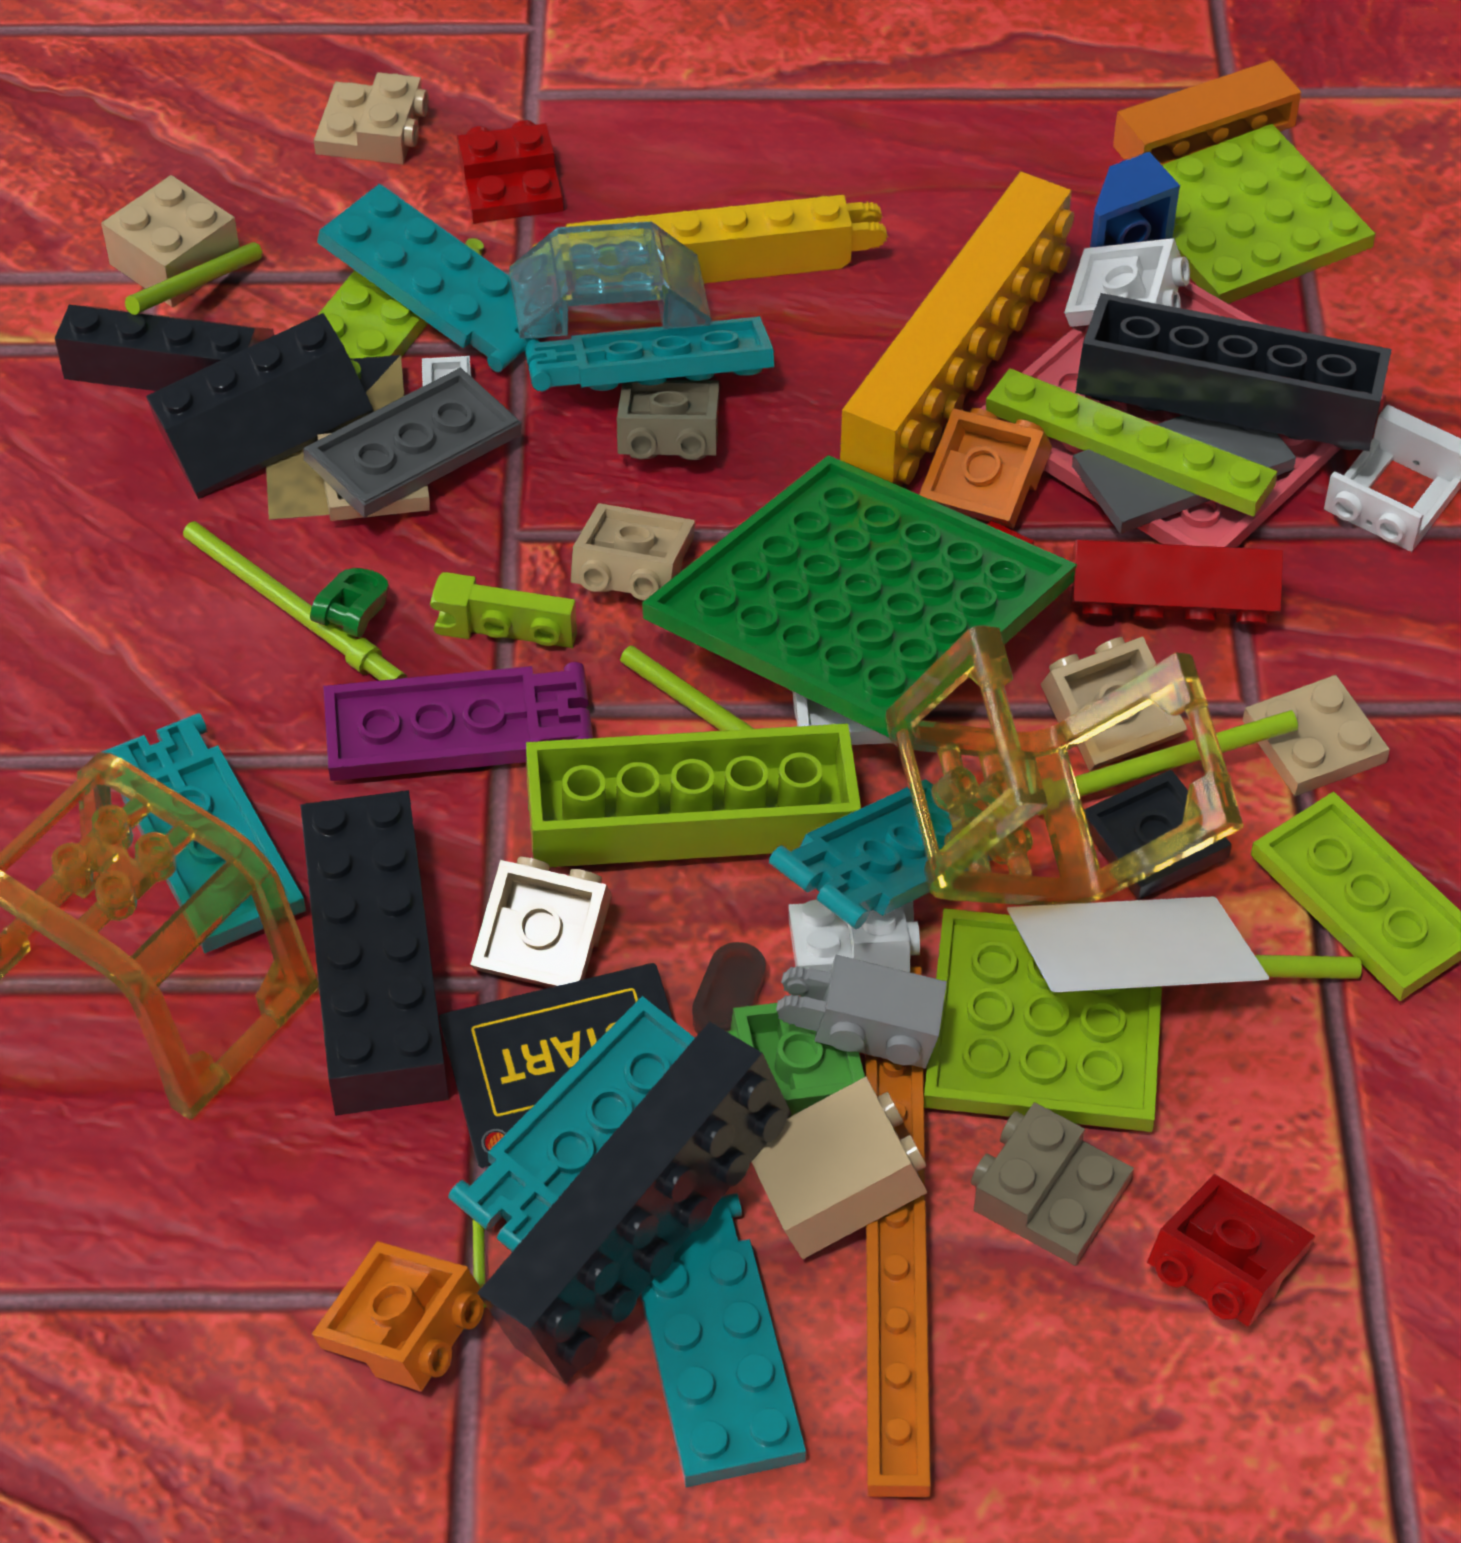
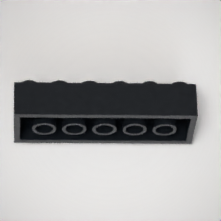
[1075,293,1392,451]
[300,790,449,1116]
[477,1021,791,1384]

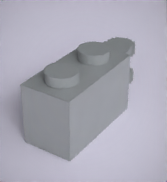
[776,954,947,1069]

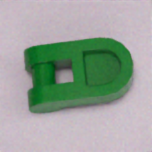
[310,568,389,638]

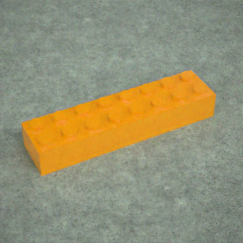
[840,171,1074,487]

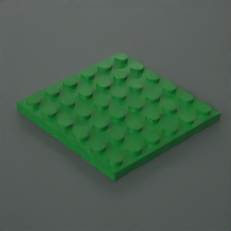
[642,455,1077,741]

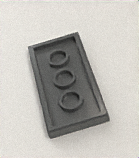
[304,367,522,518]
[1072,415,1296,534]

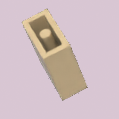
[752,1077,928,1259]

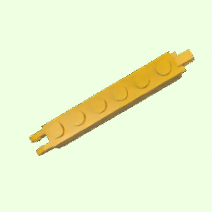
[533,194,888,297]

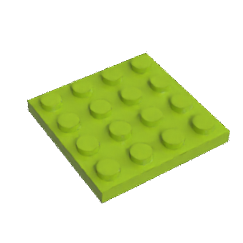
[1162,124,1375,304]
[924,908,1162,1132]

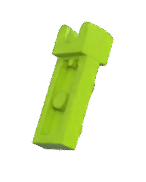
[430,572,577,648]

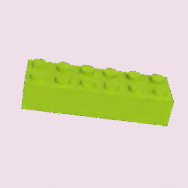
[526,723,861,867]

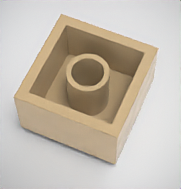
[101,175,240,308]

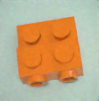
[919,408,1052,529]
[312,1241,484,1392]

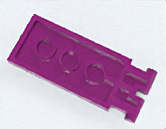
[323,662,593,781]

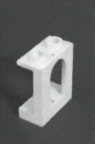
[1324,405,1461,552]

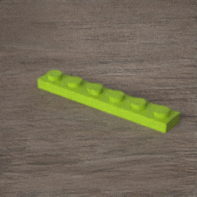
[986,368,1278,517]

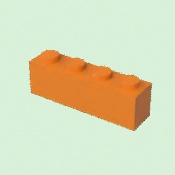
[1113,60,1301,165]

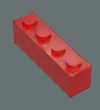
[1070,540,1283,625]

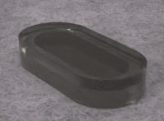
[692,942,766,1034]

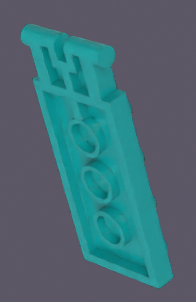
[317,183,560,372]
[525,316,774,391]
[100,713,306,954]
[769,779,1008,930]
[448,996,695,1252]
[640,1193,806,1488]

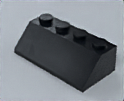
[55,305,274,391]
[146,313,374,499]

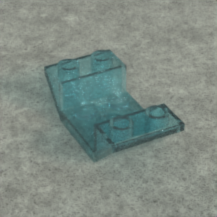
[509,221,711,338]

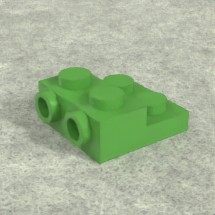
[727,1003,865,1118]

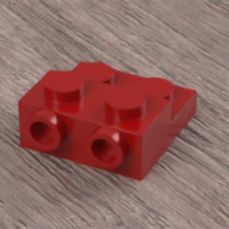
[457,120,564,224]
[1147,1174,1315,1327]

